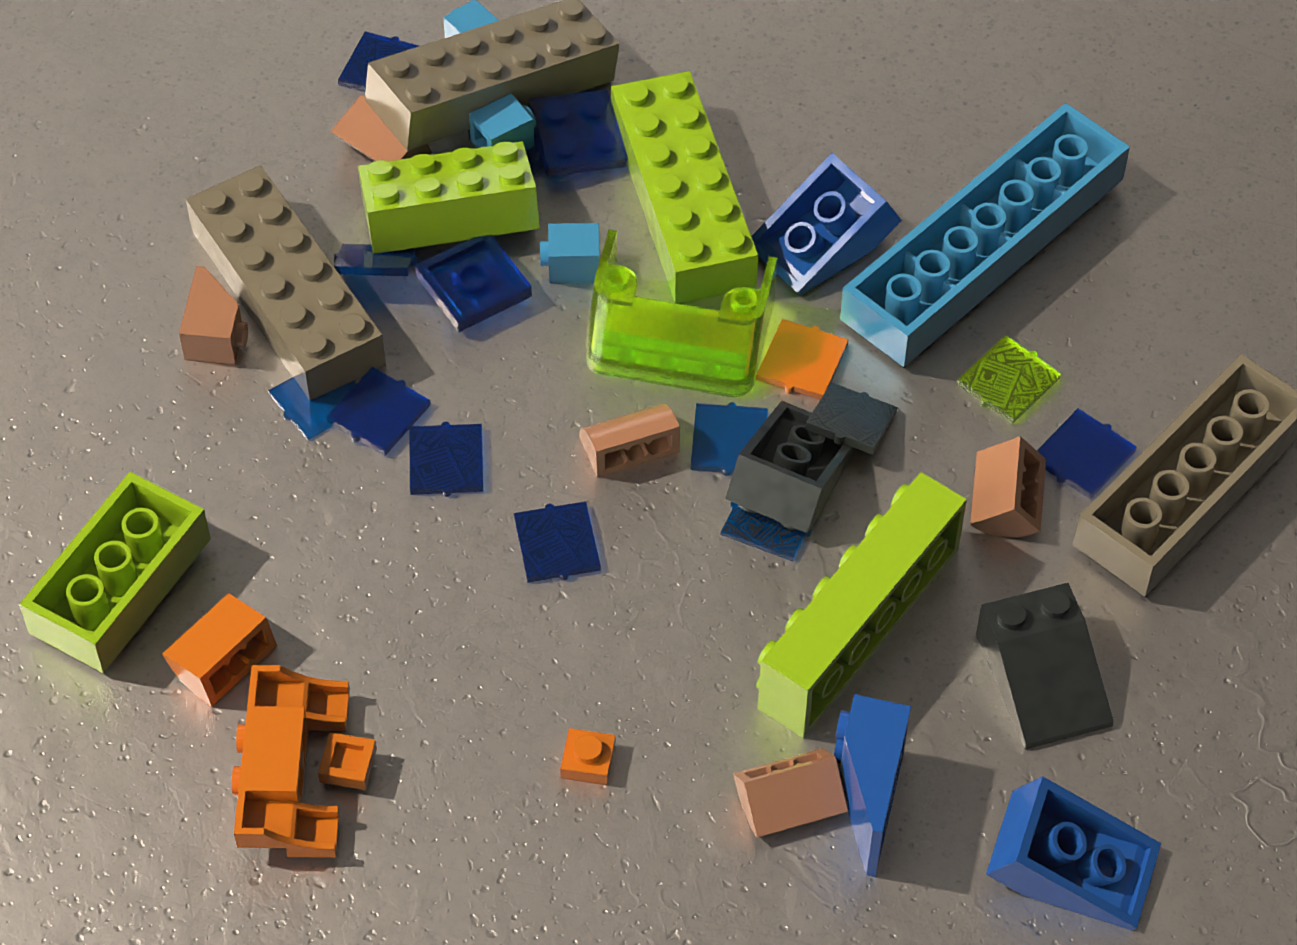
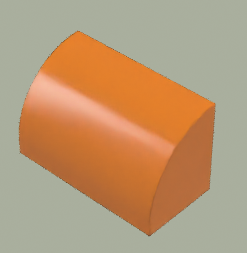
[162,593,277,707]

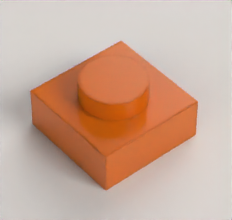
[560,728,616,785]
[318,732,377,790]

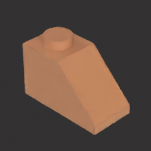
[179,266,248,364]

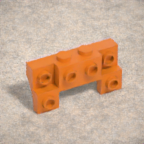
[232,665,350,858]

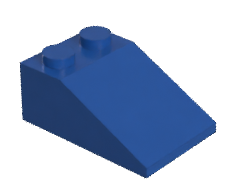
[751,153,902,296]
[834,694,911,877]
[986,776,1161,931]

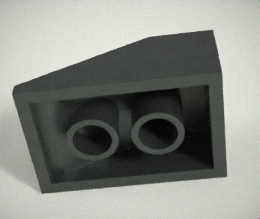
[725,400,855,533]
[976,583,1114,749]

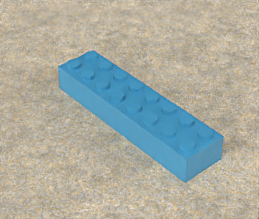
[840,103,1130,367]

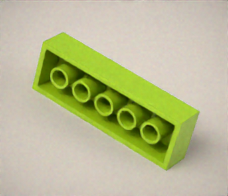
[611,71,758,304]
[756,472,967,738]

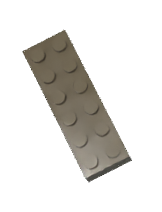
[365,0,620,151]
[186,165,386,403]
[1073,354,1297,597]

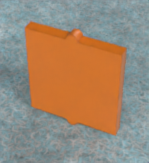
[756,319,849,400]

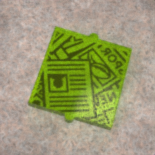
[957,335,1061,424]

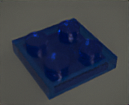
[528,90,628,177]
[415,235,532,332]

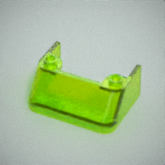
[585,229,777,397]

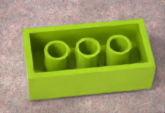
[358,141,540,254]
[19,472,211,674]

